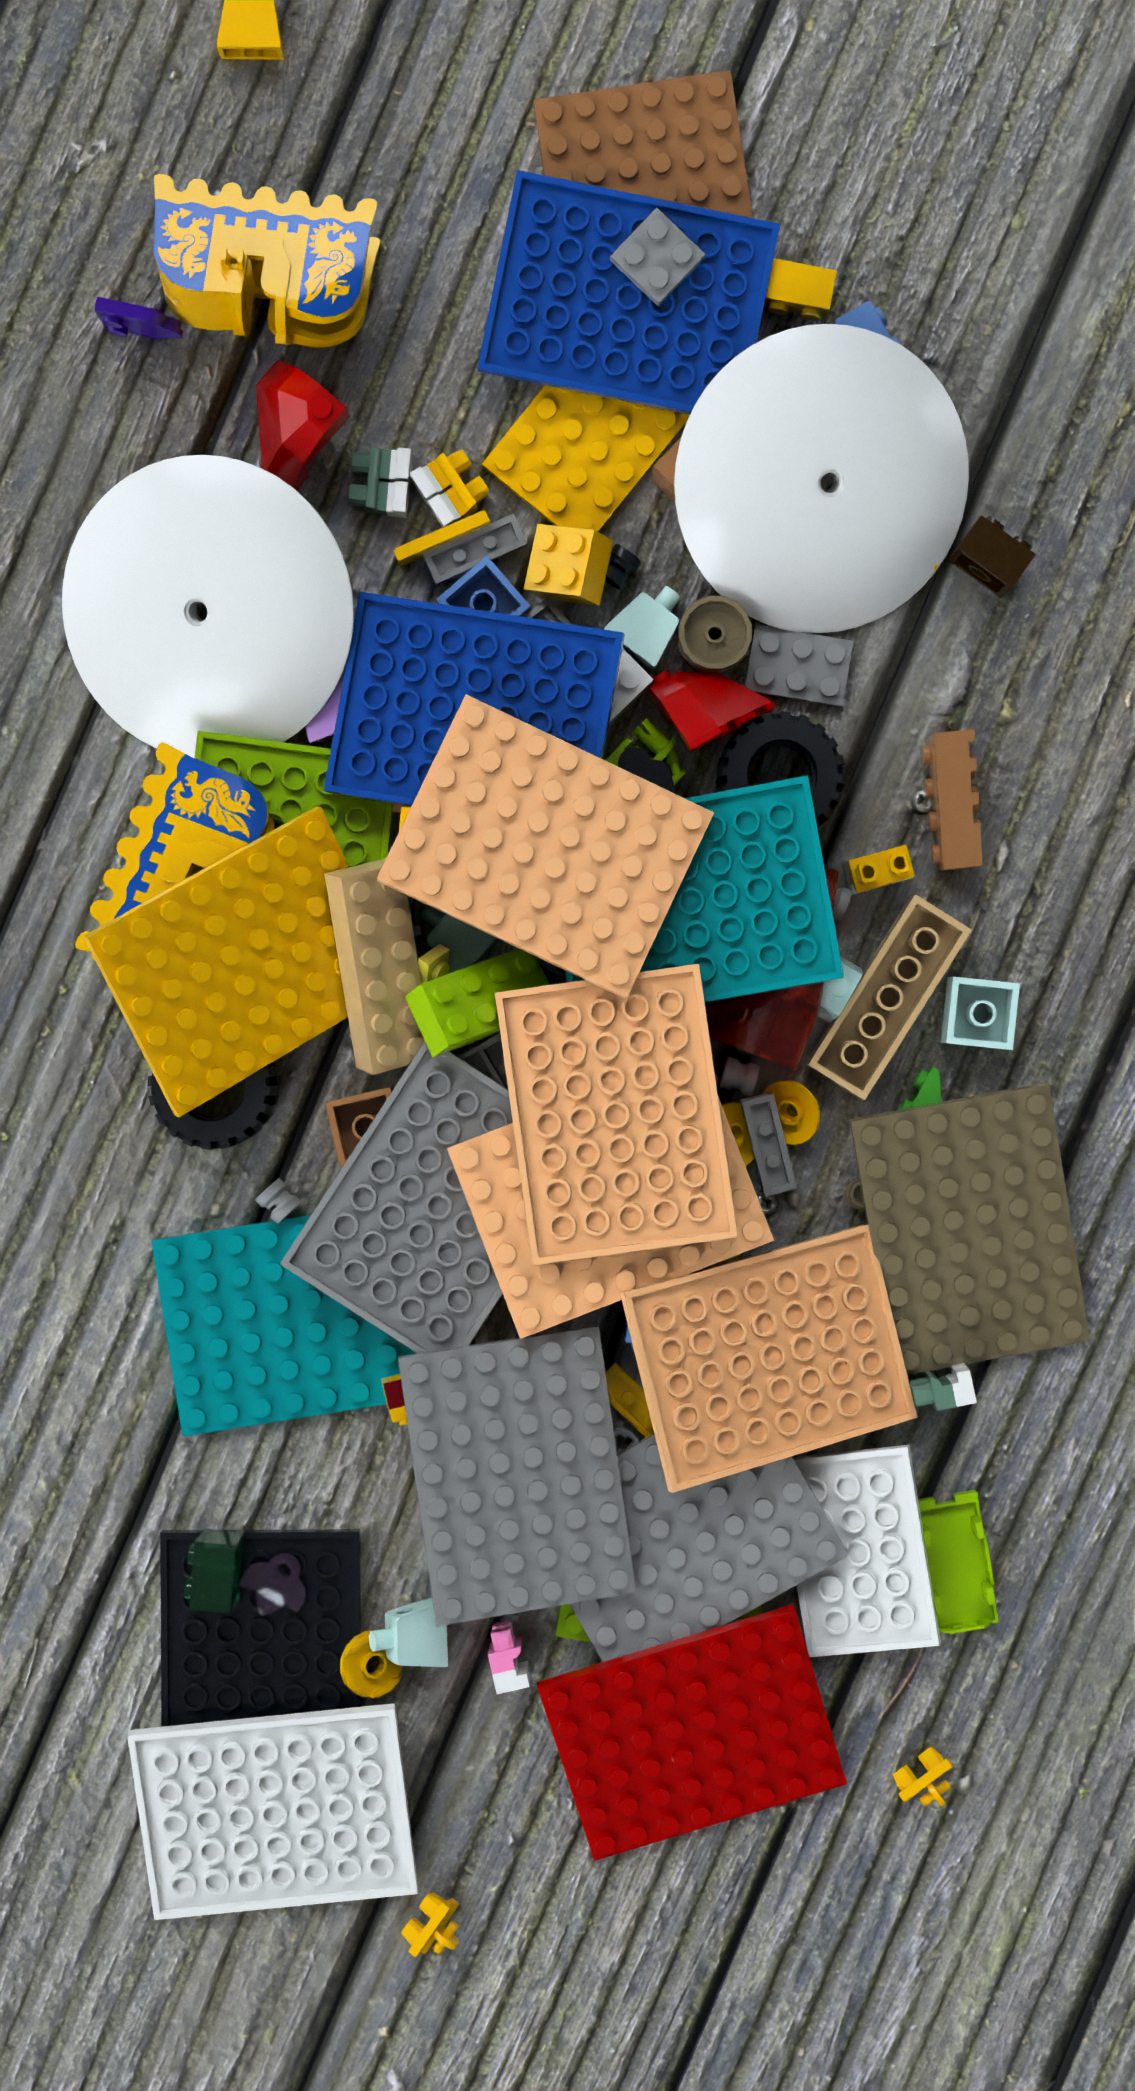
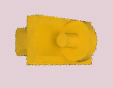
[893,1746,954,1807]
[401,1892,460,1958]

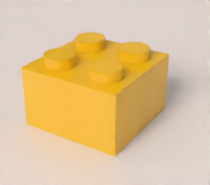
[523,524,614,606]

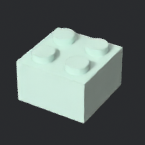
[940,976,1020,1050]

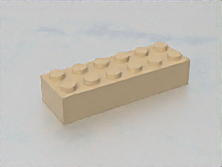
[324,859,425,1075]
[805,894,972,1100]

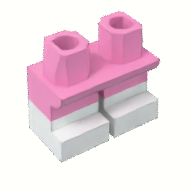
[488,1620,531,1694]

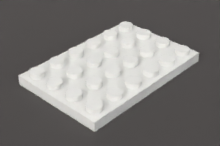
[793,1445,941,1657]

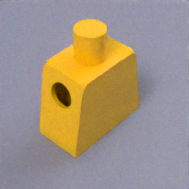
[217,0,284,60]

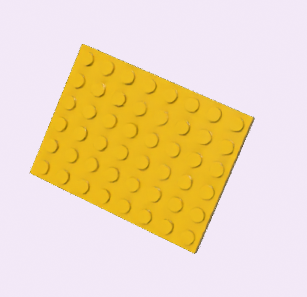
[83,806,349,1118]

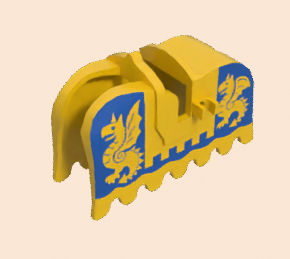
[153,174,381,348]
[75,742,276,960]

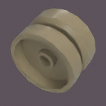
[677,596,752,674]

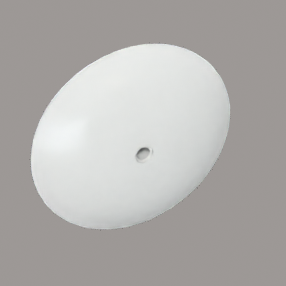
[674,324,969,633]
[62,455,354,758]

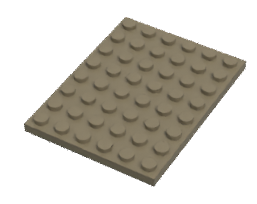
[849,1082,1090,1375]

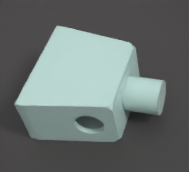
[604,586,681,672]
[801,957,863,1023]
[369,1597,448,1667]

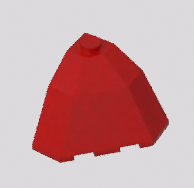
[256,360,350,491]
[648,670,776,753]

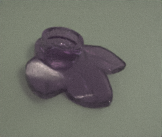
[240,1553,306,1615]

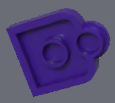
[94,297,183,339]

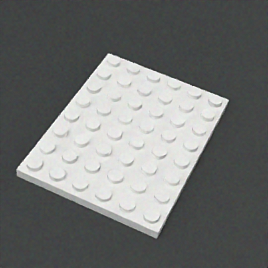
[127,1703,418,1920]

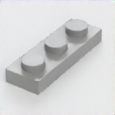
[422,514,527,586]
[740,1091,797,1197]

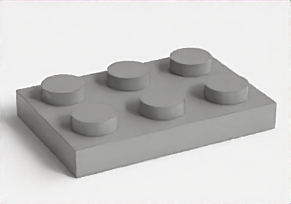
[744,624,854,708]

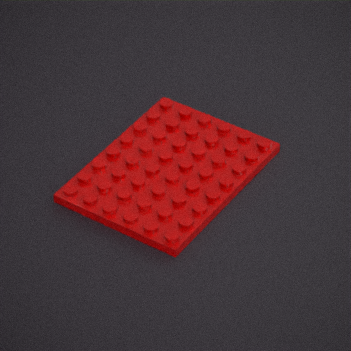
[537,1604,847,1861]

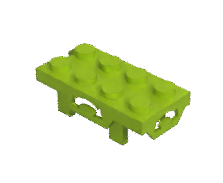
[918,1489,999,1634]

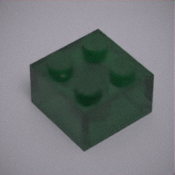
[184,1529,244,1613]

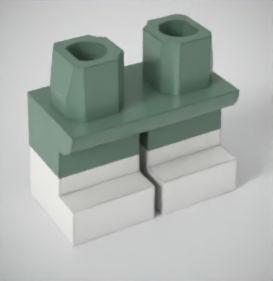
[348,447,413,518]
[909,1363,977,1411]

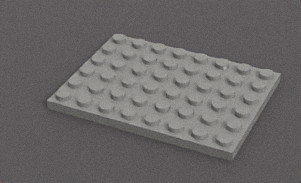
[280,1042,513,1353]
[398,1325,636,1627]
[570,1433,849,1662]

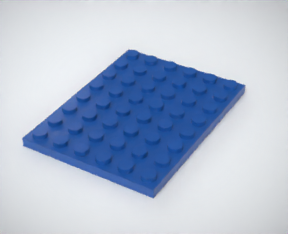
[477,170,780,415]
[324,591,625,806]

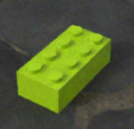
[405,948,549,1058]

